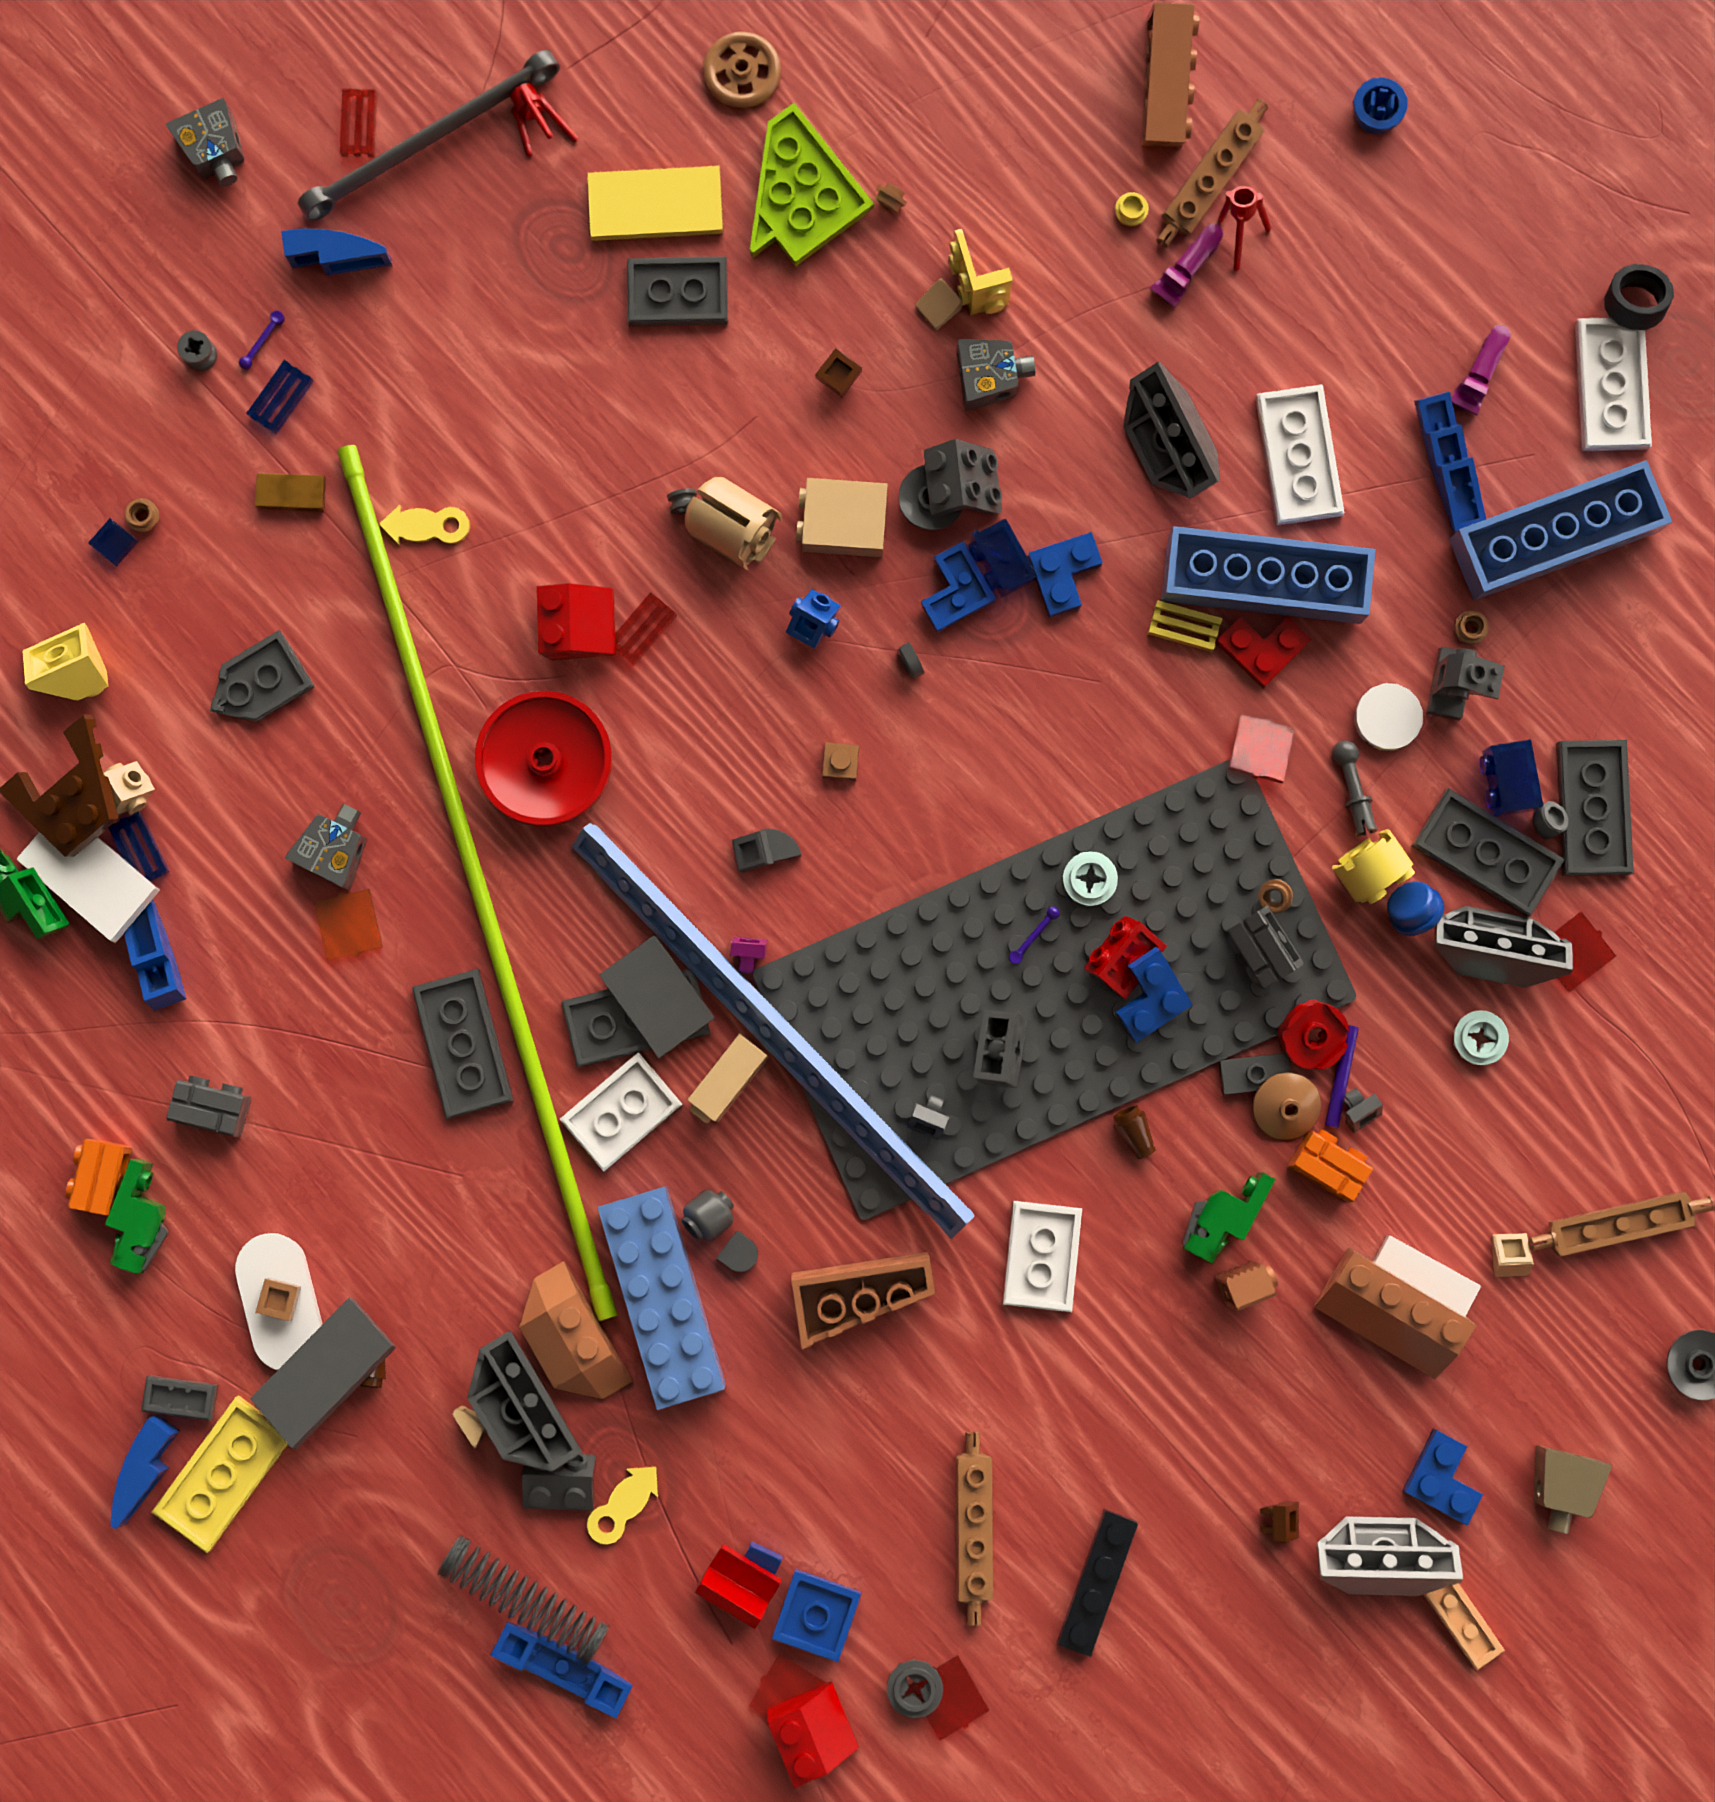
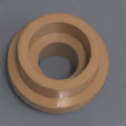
[875,183,907,213]
[125,498,160,532]
[1454,611,1489,645]
[1258,879,1293,914]

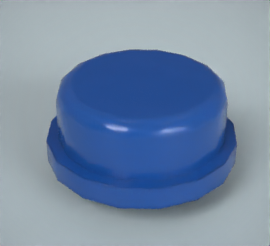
[1353,77,1408,134]
[1387,881,1444,936]

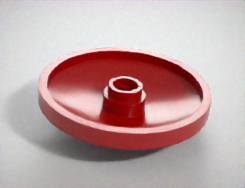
[475,691,612,827]

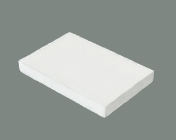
[560,1052,683,1172]
[1002,1201,1082,1312]
[1373,1235,1481,1316]

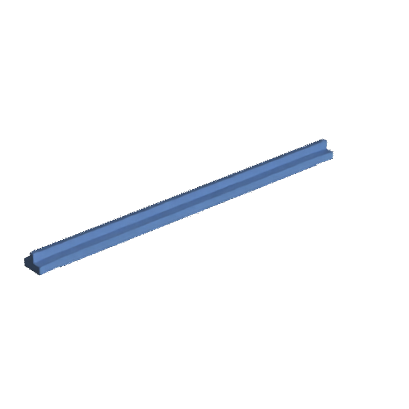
[571,823,975,1239]

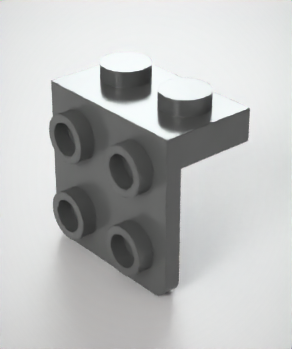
[923,439,1002,517]

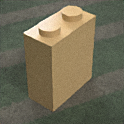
[796,478,888,557]
[688,1034,769,1123]

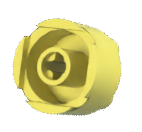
[1332,829,1415,904]

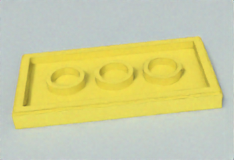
[588,166,723,241]
[152,1396,288,1553]

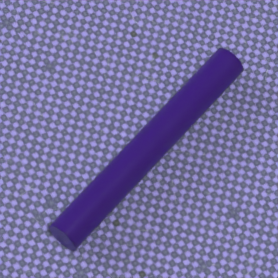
[1325,1025,1359,1128]

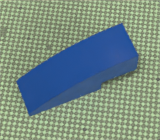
[281,229,392,276]
[124,899,187,1011]
[110,1414,180,1530]

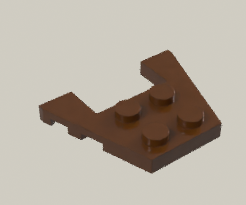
[0,715,119,857]

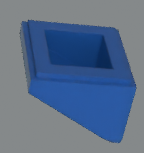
[745,1541,783,1575]

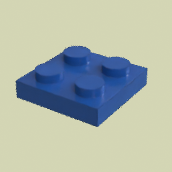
[772,1568,861,1662]

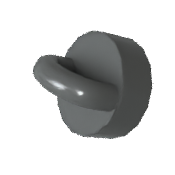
[1533,802,1569,839]

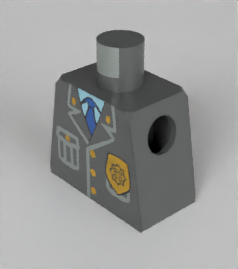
[166,98,245,187]
[956,339,1036,411]
[285,804,366,891]

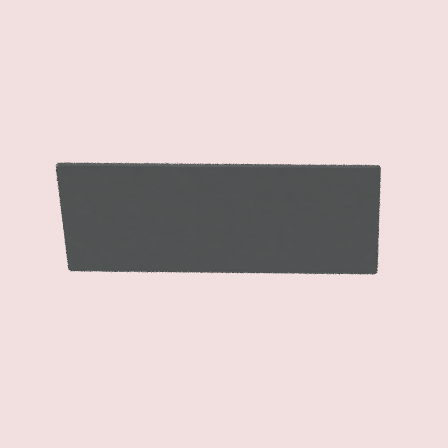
[753,755,1356,1220]

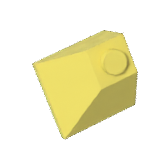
[23,623,109,701]

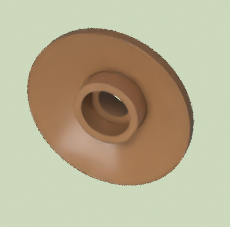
[1253,1072,1321,1140]

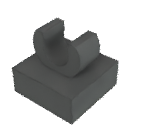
[1344,1088,1383,1133]
[907,1095,949,1140]

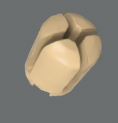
[685,477,782,571]

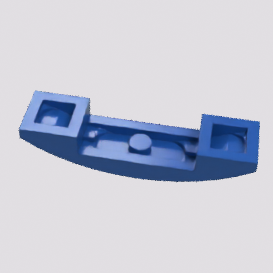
[490,1622,633,1719]

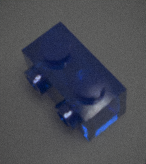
[1480,740,1544,817]

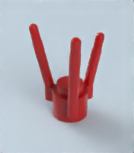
[510,83,578,157]
[1218,186,1271,271]

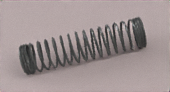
[437,1535,610,1666]

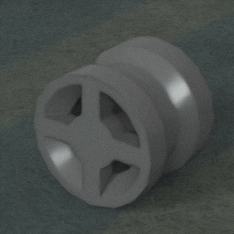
[177,330,218,371]

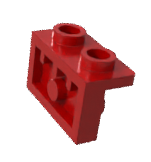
[1084,916,1167,1000]

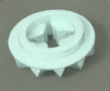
[1063,851,1118,906]
[1453,1011,1509,1065]

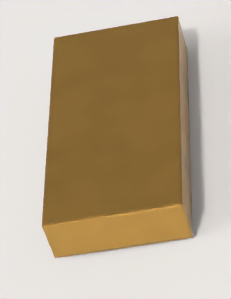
[255,473,326,511]

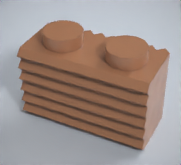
[1215,1261,1278,1311]

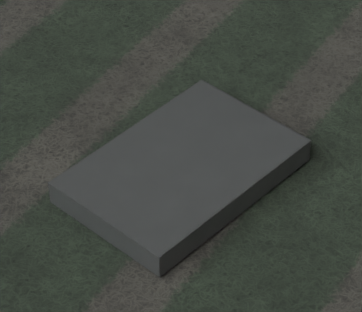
[627,256,728,326]
[599,935,715,1059]

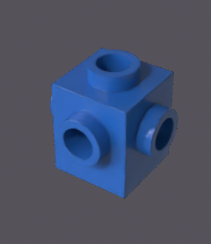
[786,589,841,649]

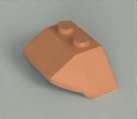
[519,1261,633,1399]

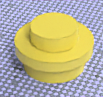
[1115,192,1148,226]

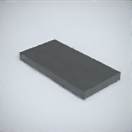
[1556,740,1634,876]
[1411,788,1565,917]
[412,969,514,1119]
[561,969,711,1068]
[250,1297,397,1450]

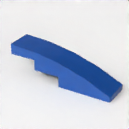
[1414,392,1486,532]

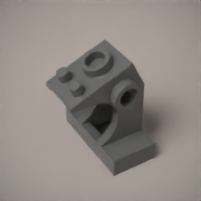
[1426,647,1505,721]

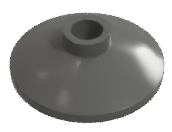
[899,465,963,530]
[1666,1330,1715,1400]

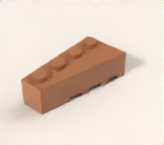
[1142,2,1199,148]
[791,1252,935,1349]

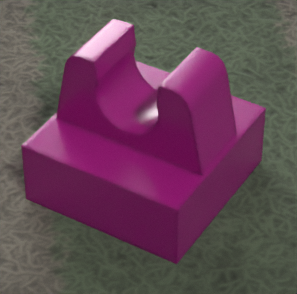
[730,937,767,973]

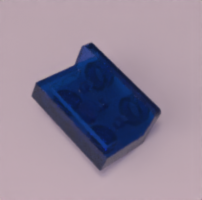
[968,518,1038,598]

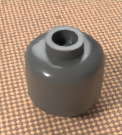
[682,1190,734,1241]

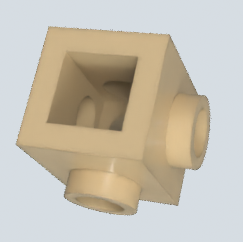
[103,761,155,814]

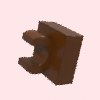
[815,348,862,397]
[1260,1501,1299,1542]

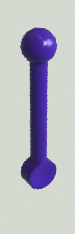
[239,310,285,370]
[1009,906,1060,964]

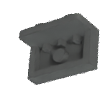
[522,1453,596,1510]

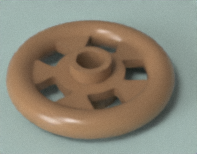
[703,32,781,108]

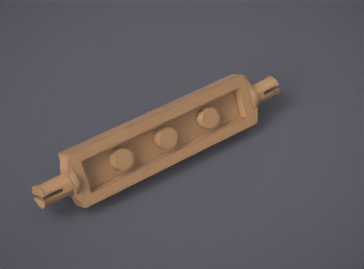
[1156,99,1268,248]
[1529,1192,1715,1256]
[955,1431,993,1626]

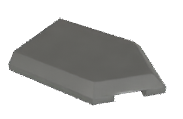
[210,630,315,722]

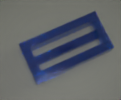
[246,360,314,435]
[109,811,170,882]

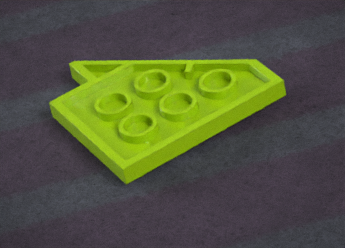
[750,103,874,267]

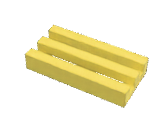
[1148,600,1222,652]

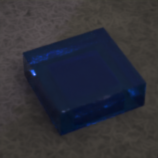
[88,518,139,566]

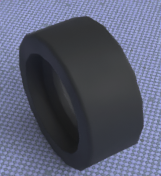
[1604,264,1674,330]

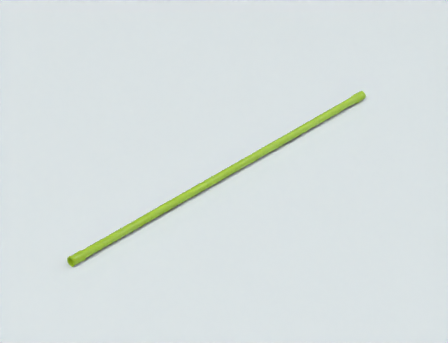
[337,445,618,1321]

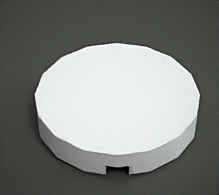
[1354,683,1423,751]

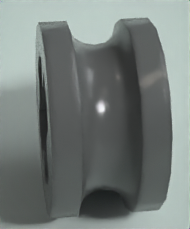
[667,488,697,514]

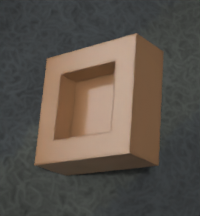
[822,742,859,780]
[255,1278,301,1321]

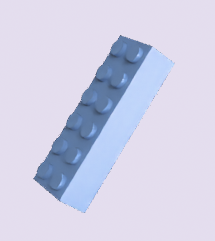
[1449,460,1672,601]
[1161,526,1376,624]
[597,1186,726,1410]

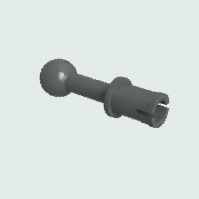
[1332,740,1378,837]

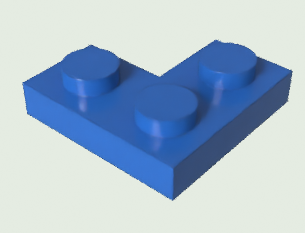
[1028,532,1103,618]
[921,541,996,633]
[1116,947,1193,1043]
[1402,1428,1483,1526]

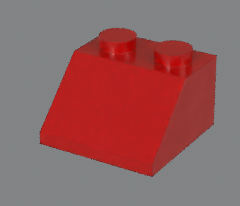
[537,583,616,661]
[767,1681,859,1788]

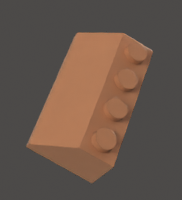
[1313,1247,1477,1379]

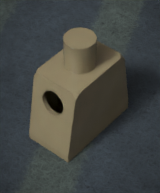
[1534,1445,1612,1534]

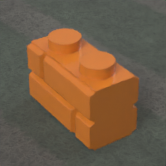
[1288,1129,1373,1203]
[65,1139,132,1216]

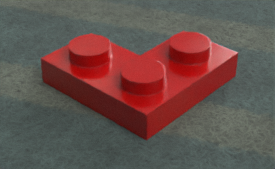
[1215,616,1312,688]

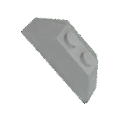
[1316,1517,1463,1596]

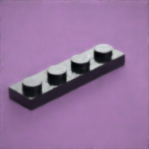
[1057,1509,1138,1657]

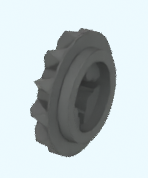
[887,1659,943,1718]

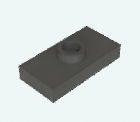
[1219,1053,1291,1095]
[141,1375,219,1421]

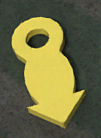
[379,505,470,545]
[587,1467,658,1544]

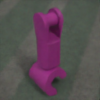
[1149,224,1223,308]
[1451,325,1511,416]

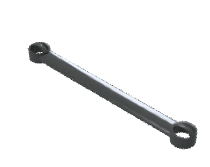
[298,50,560,221]

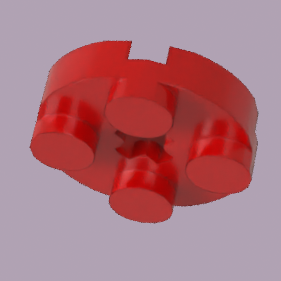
[1278,999,1349,1070]

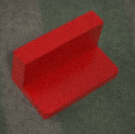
[695,1545,782,1629]

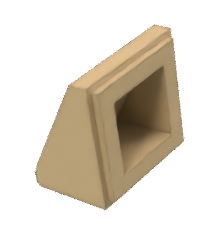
[915,278,962,331]
[1492,1233,1534,1277]
[452,1406,486,1448]

